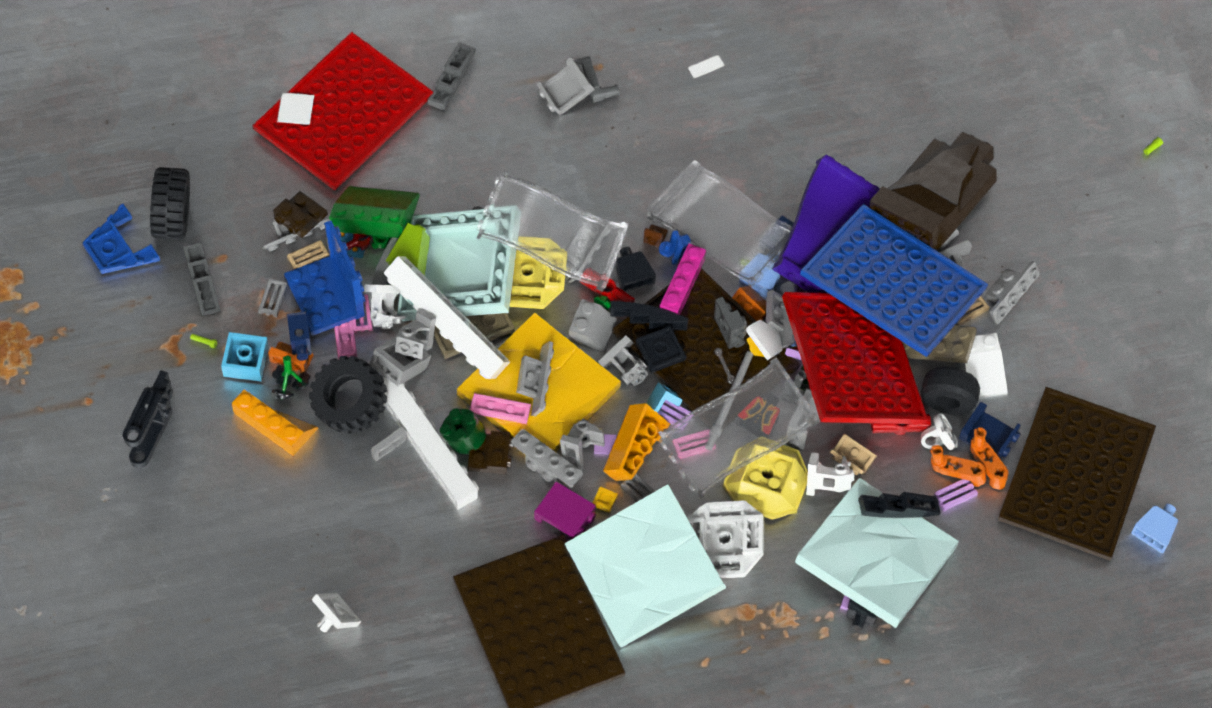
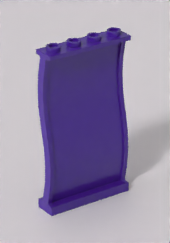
[772,155,880,294]

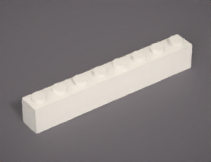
[384,256,510,379]
[383,377,479,510]

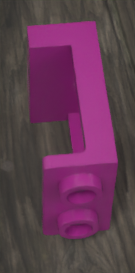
[534,482,597,540]

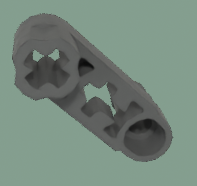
[574,56,619,103]

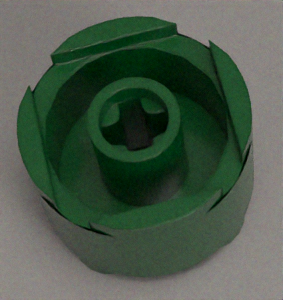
[440,408,486,454]

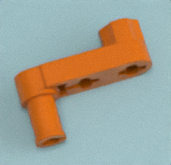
[970,427,1008,490]
[930,445,986,487]

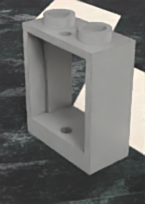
[369,337,432,386]

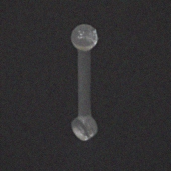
[715,348,735,384]

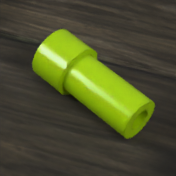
[1143,137,1163,155]

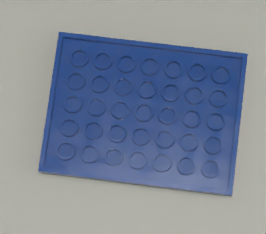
[800,204,988,357]

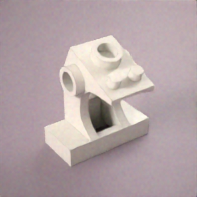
[364,284,406,329]
[807,452,854,496]

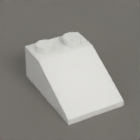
[960,333,1008,398]

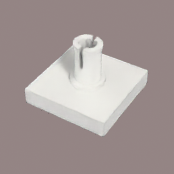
[312,593,362,632]

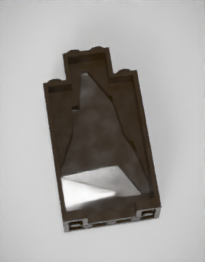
[870,131,997,251]

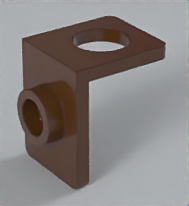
[643,224,668,248]

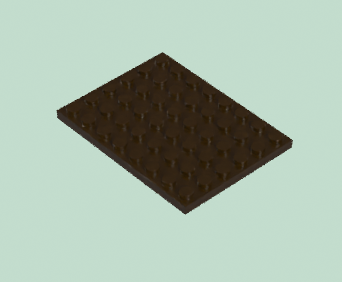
[612,268,801,431]
[998,387,1156,561]
[453,535,625,708]

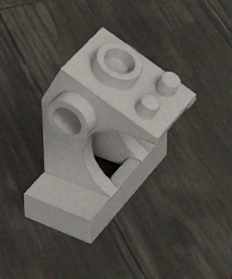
[395,309,436,359]
[598,336,649,387]
[560,419,605,471]

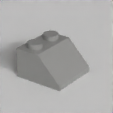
[569,299,617,352]

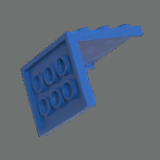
[284,220,366,336]

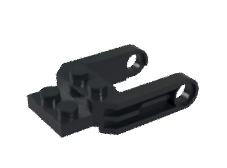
[122,370,173,468]

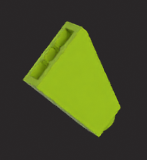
[386,223,430,276]

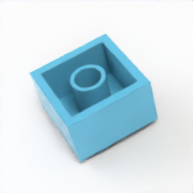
[221,332,269,382]

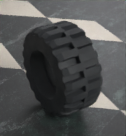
[150,167,190,240]
[309,356,387,434]

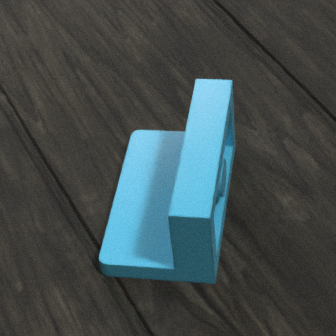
[647,382,682,412]

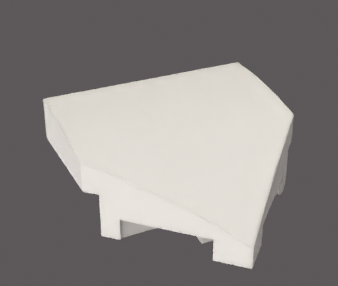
[745,320,782,360]

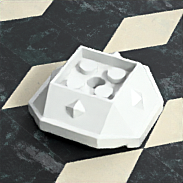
[687,501,764,578]

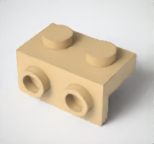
[830,434,877,476]

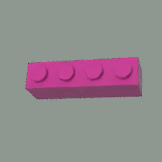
[660,243,706,315]

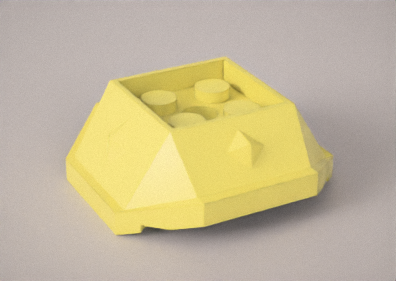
[510,237,567,309]
[723,437,808,520]

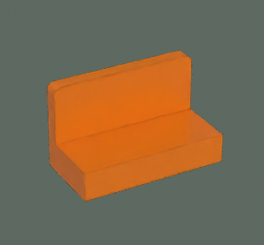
[732,286,767,321]
[268,342,314,373]

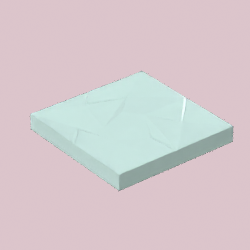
[397,206,521,321]
[795,478,959,628]
[565,484,726,648]

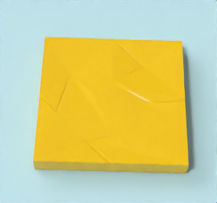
[457,313,621,452]

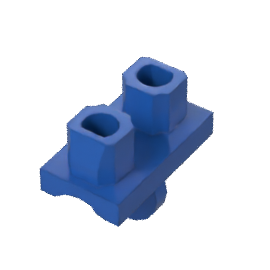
[659,230,691,265]

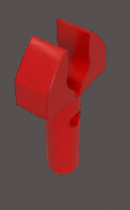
[346,234,370,251]

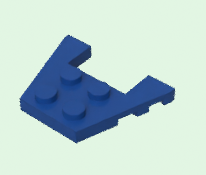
[82,203,160,274]

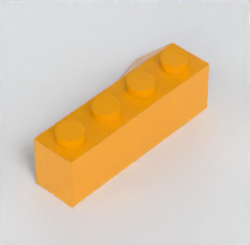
[232,389,318,456]
[603,403,670,481]

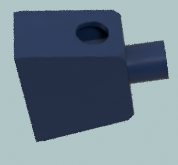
[287,311,312,361]

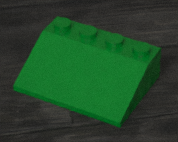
[329,186,420,238]

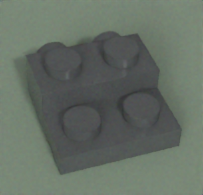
[714,297,747,349]

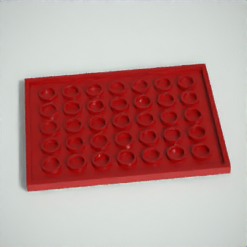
[252,32,433,191]
[782,292,928,424]

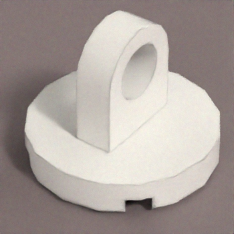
[921,413,958,450]

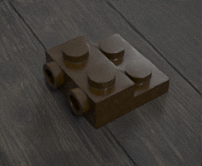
[273,191,328,238]
[468,431,513,474]

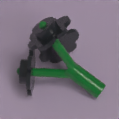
[272,356,311,400]

